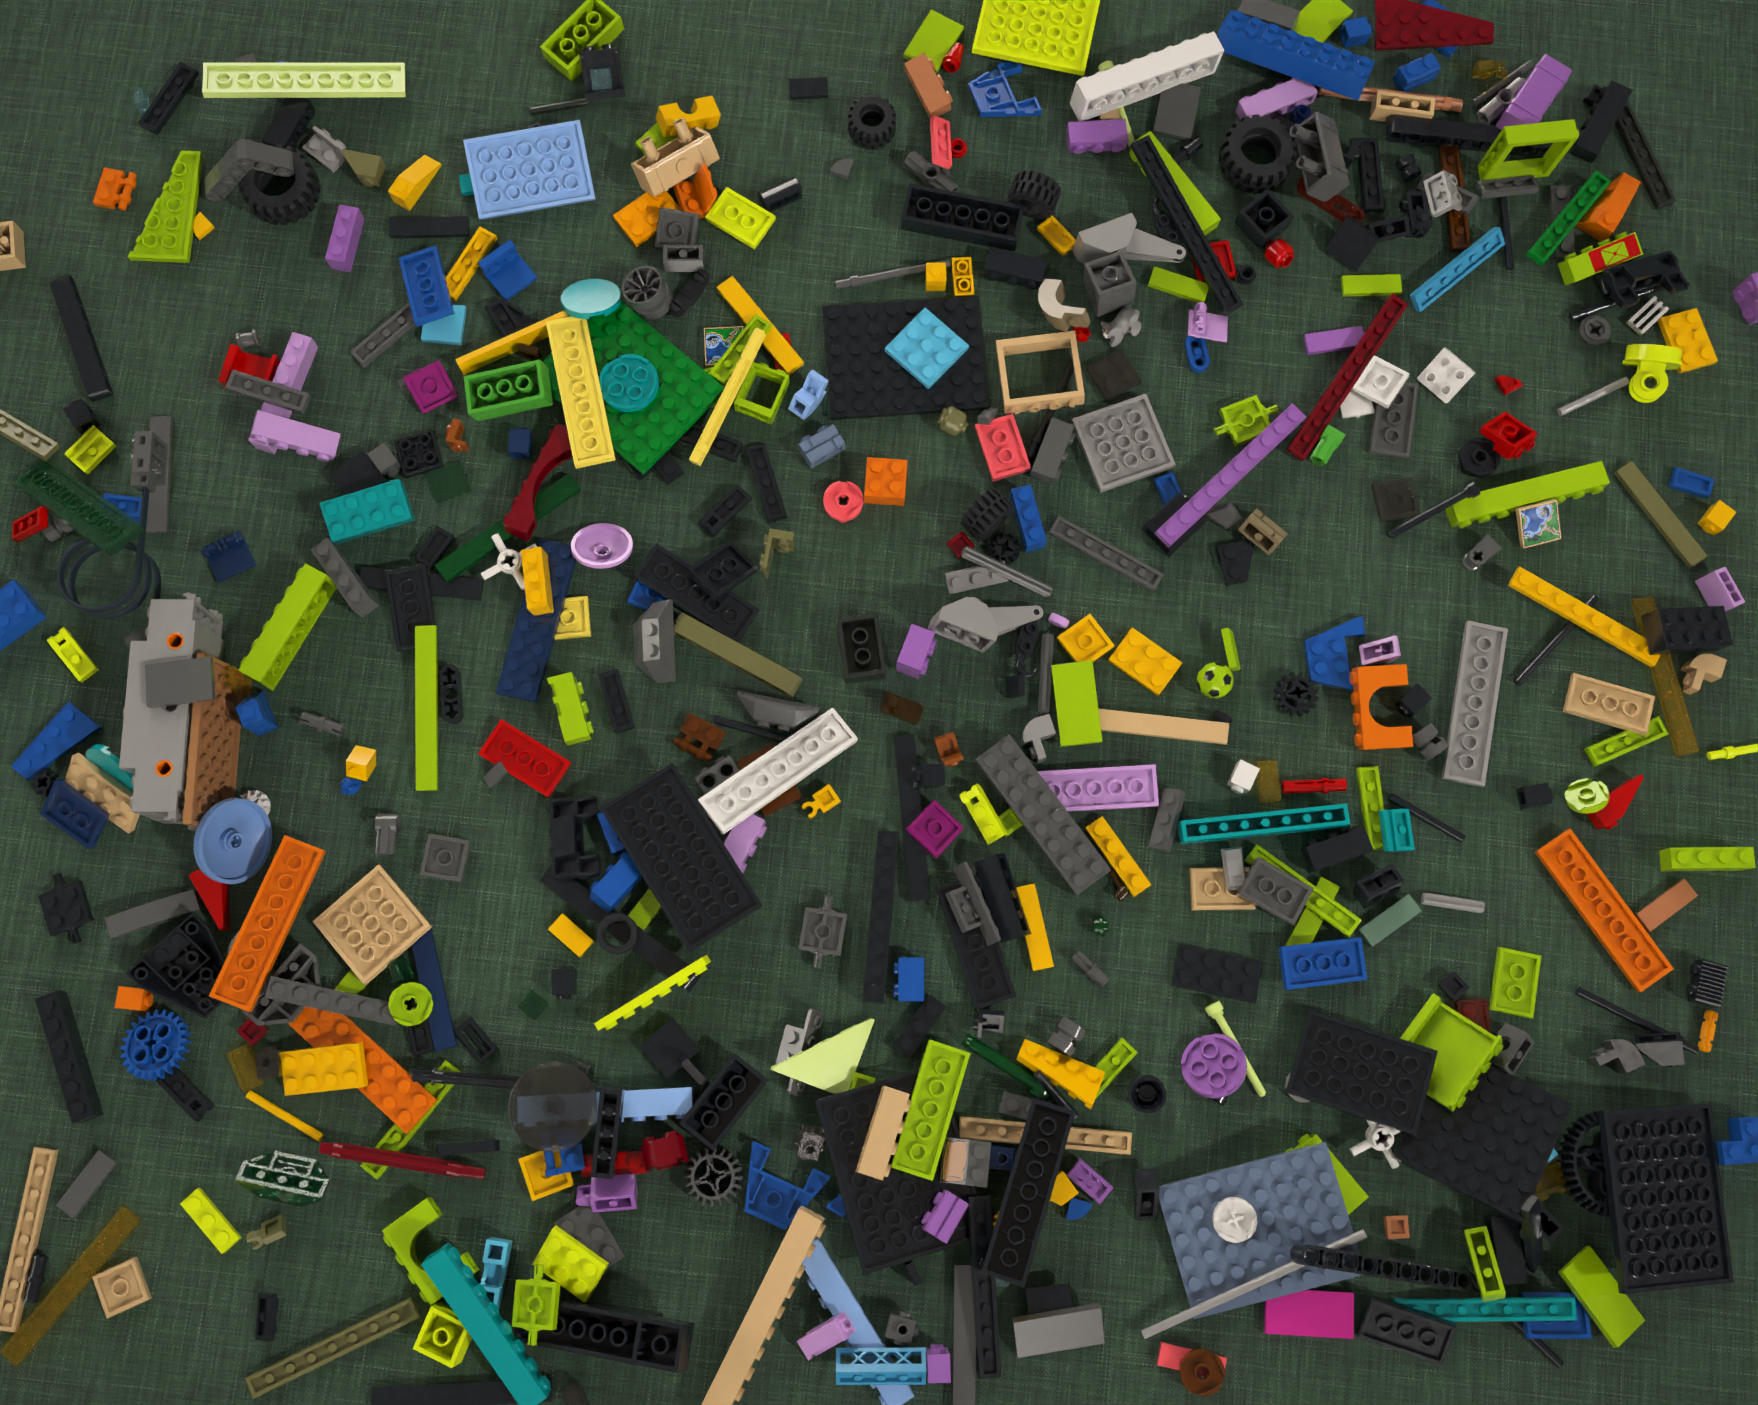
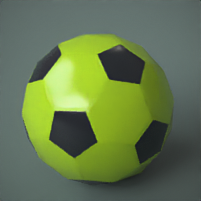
[1197,662,1234,698]

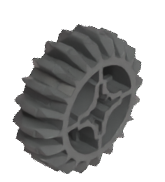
[684,1147,743,1207]

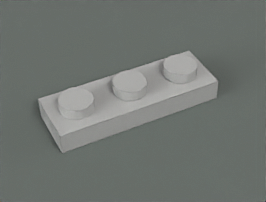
[945,560,1009,594]

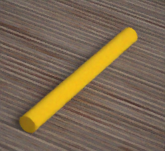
[246,1090,324,1142]

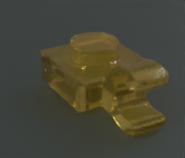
[1471,60,1509,79]

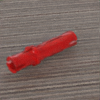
[1281,777,1347,794]

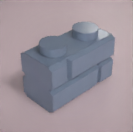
[798,424,845,469]

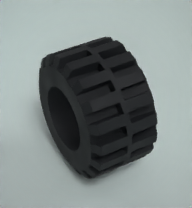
[848,94,896,150]
[1008,170,1062,219]
[960,488,1014,542]

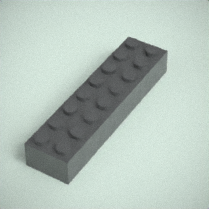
[975,734,1111,896]

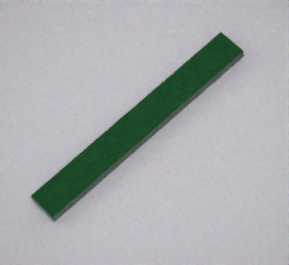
[434,473,581,583]

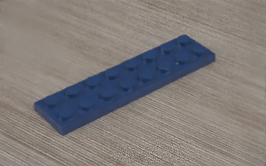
[496,538,577,703]

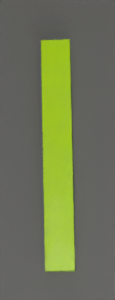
[415,625,438,791]

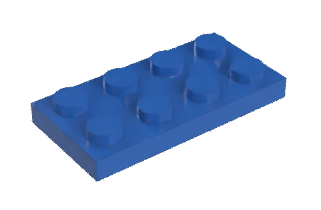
[399,245,455,327]
[1278,937,1367,990]

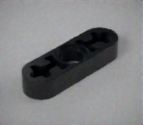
[440,664,463,724]
[436,1139,500,1156]

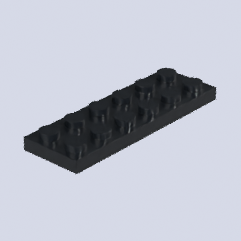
[633,543,759,643]
[935,875,1016,1010]

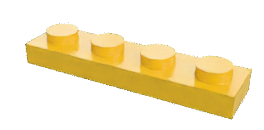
[1085,816,1151,897]

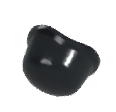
[1128,1075,1166,1113]

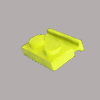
[64,425,116,475]

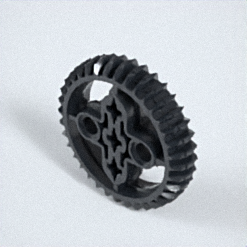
[1557,1111,1610,1217]

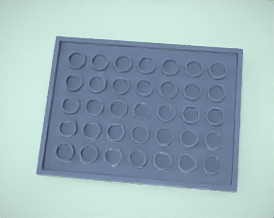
[1159,1142,1364,1319]

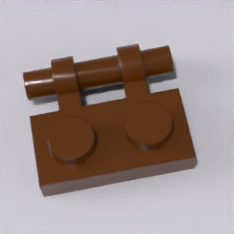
[673,713,726,763]

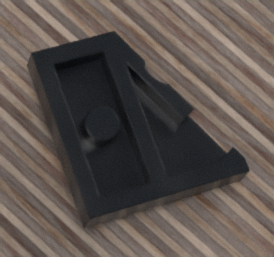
[485,298,539,338]
[1216,539,1255,586]

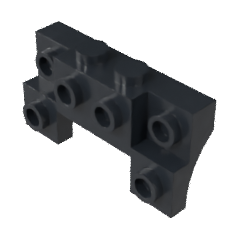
[1601,251,1690,309]
[549,796,601,882]

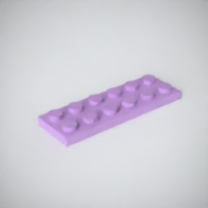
[1038,764,1159,812]

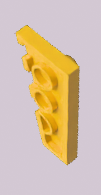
[1016,1039,1105,1110]

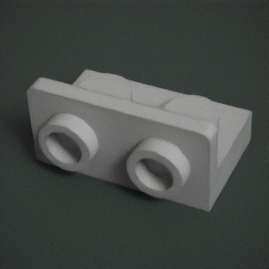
[302,126,346,173]
[1423,170,1462,218]

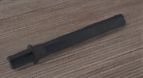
[411,1068,531,1090]

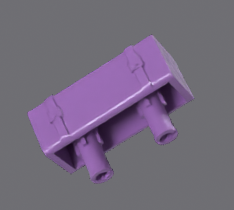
[1496,54,1572,130]

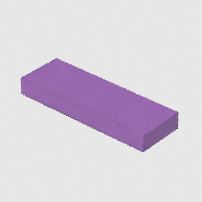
[1303,326,1364,355]

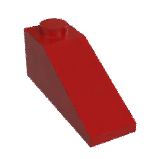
[1586,774,1644,830]
[189,869,230,931]

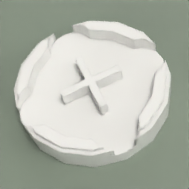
[1212,1197,1258,1243]

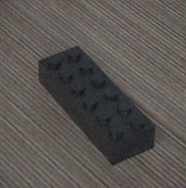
[901,183,1025,251]

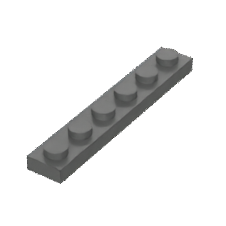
[265,976,397,1026]

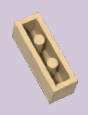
[1370,90,1435,122]

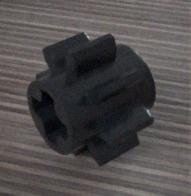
[31,770,59,797]

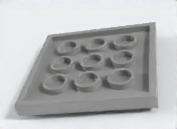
[1071,394,1176,493]

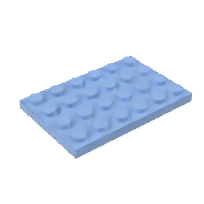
[463,120,596,220]

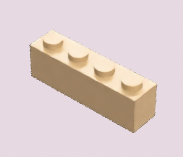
[855,1086,911,1180]

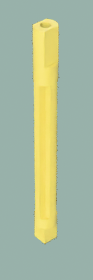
[689,328,766,466]

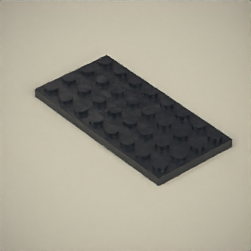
[600,763,763,952]

